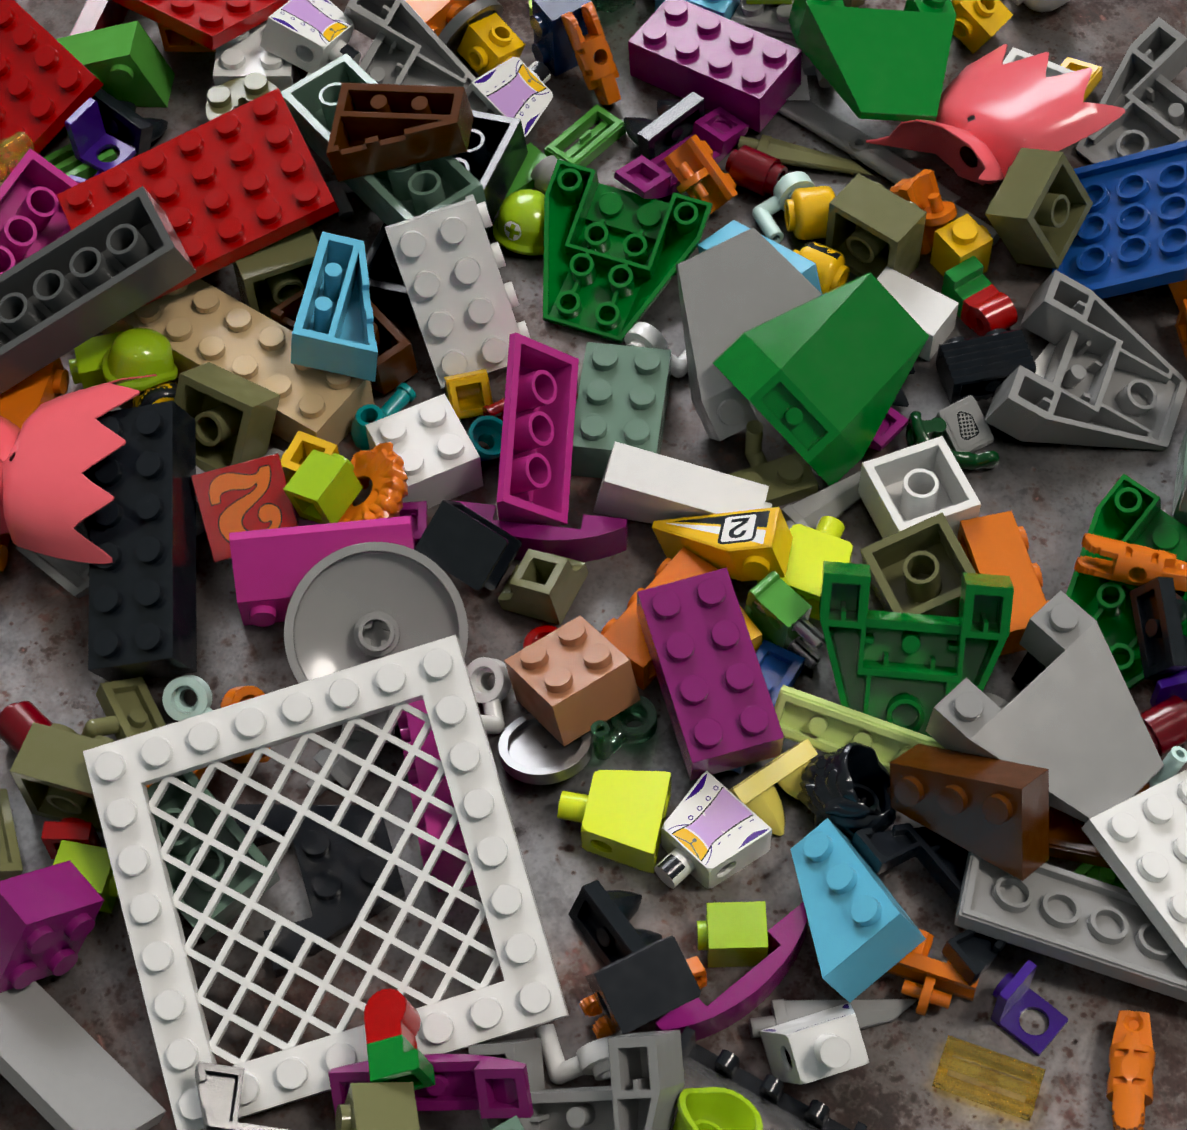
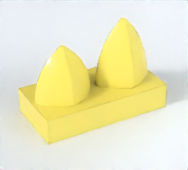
[729,739,818,836]

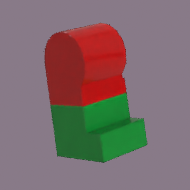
[941,256,1018,336]
[364,988,436,1090]

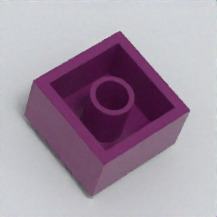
[0,860,104,993]

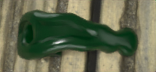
[906,411,1000,470]

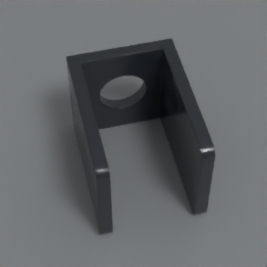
[414,500,522,590]
[585,936,701,1036]

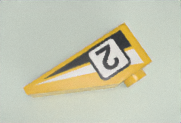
[652,507,793,582]

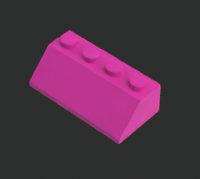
[497,332,579,527]
[229,516,416,627]

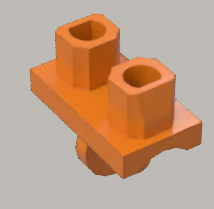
[664,134,738,215]
[889,169,957,255]
[887,929,979,1016]

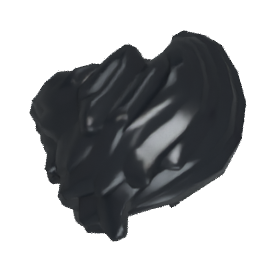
[797,742,897,838]

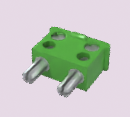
[744,571,825,669]

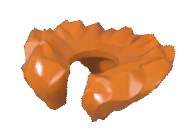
[338,442,408,522]

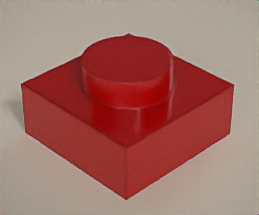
[41,817,101,859]

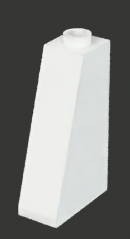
[593,441,772,524]

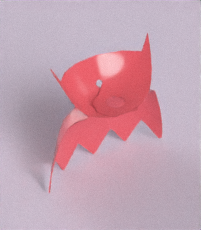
[866,44,1126,186]
[0,374,157,564]

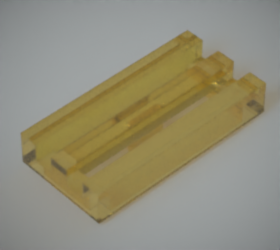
[932,1035,1046,1121]

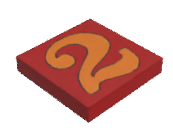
[191,453,298,563]

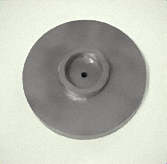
[439,0,503,57]
[498,713,592,785]

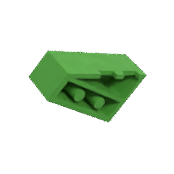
[56,20,175,108]

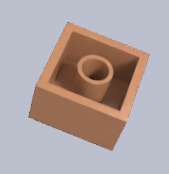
[504,615,641,747]

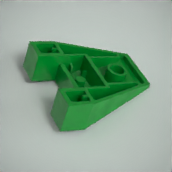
[788,0,956,122]
[819,561,1014,738]

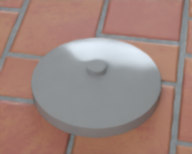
[284,542,468,683]

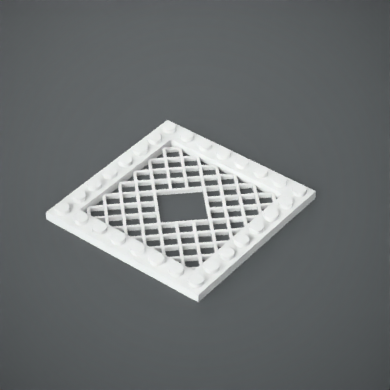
[83,634,569,1130]

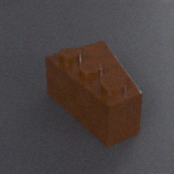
[326,83,474,182]
[270,287,418,395]
[890,744,1049,881]

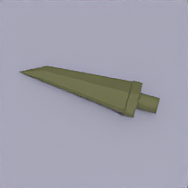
[737,134,872,175]

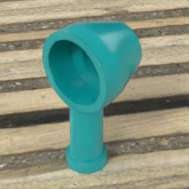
[351,382,417,450]
[467,416,503,462]

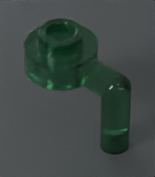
[591,696,658,760]

